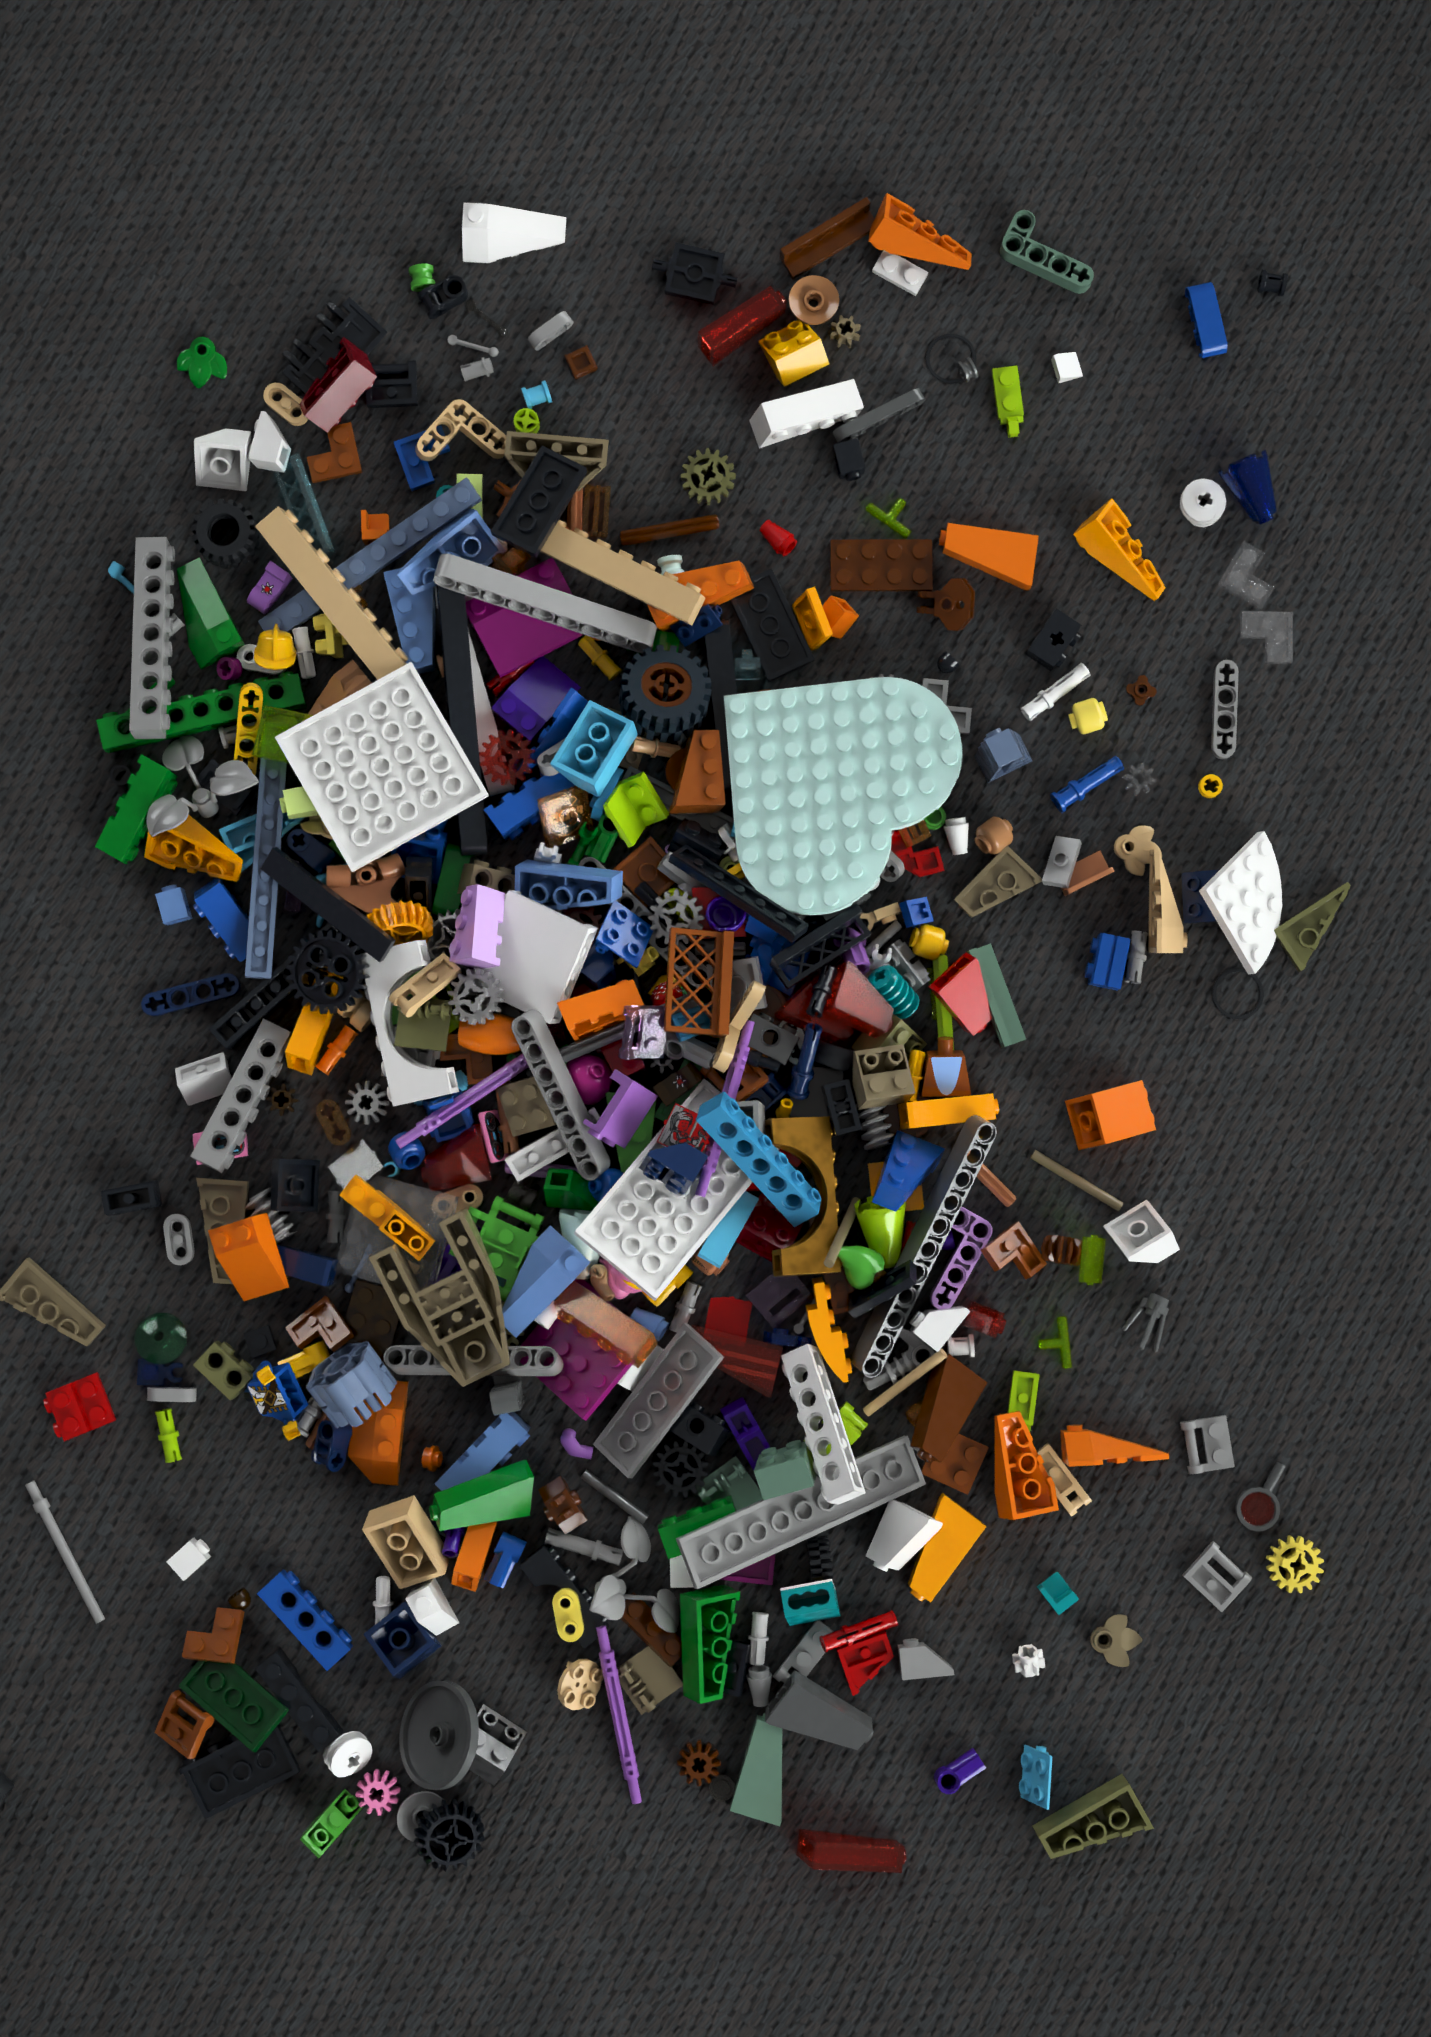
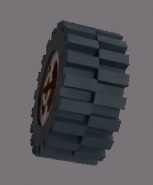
[619,645,712,743]

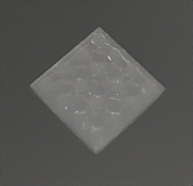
[334,1171,459,1289]

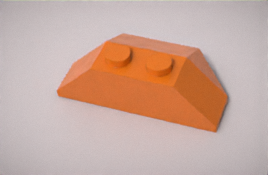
[348,1381,409,1486]

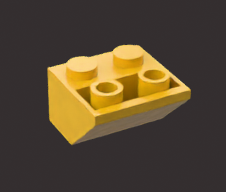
[758,320,829,387]

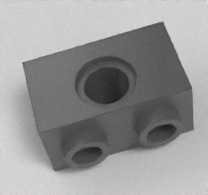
[748,1012,800,1066]

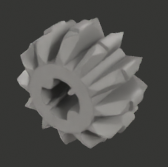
[345,1081,390,1125]

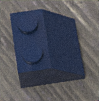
[364,1601,442,1679]

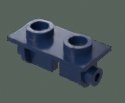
[670,604,723,647]

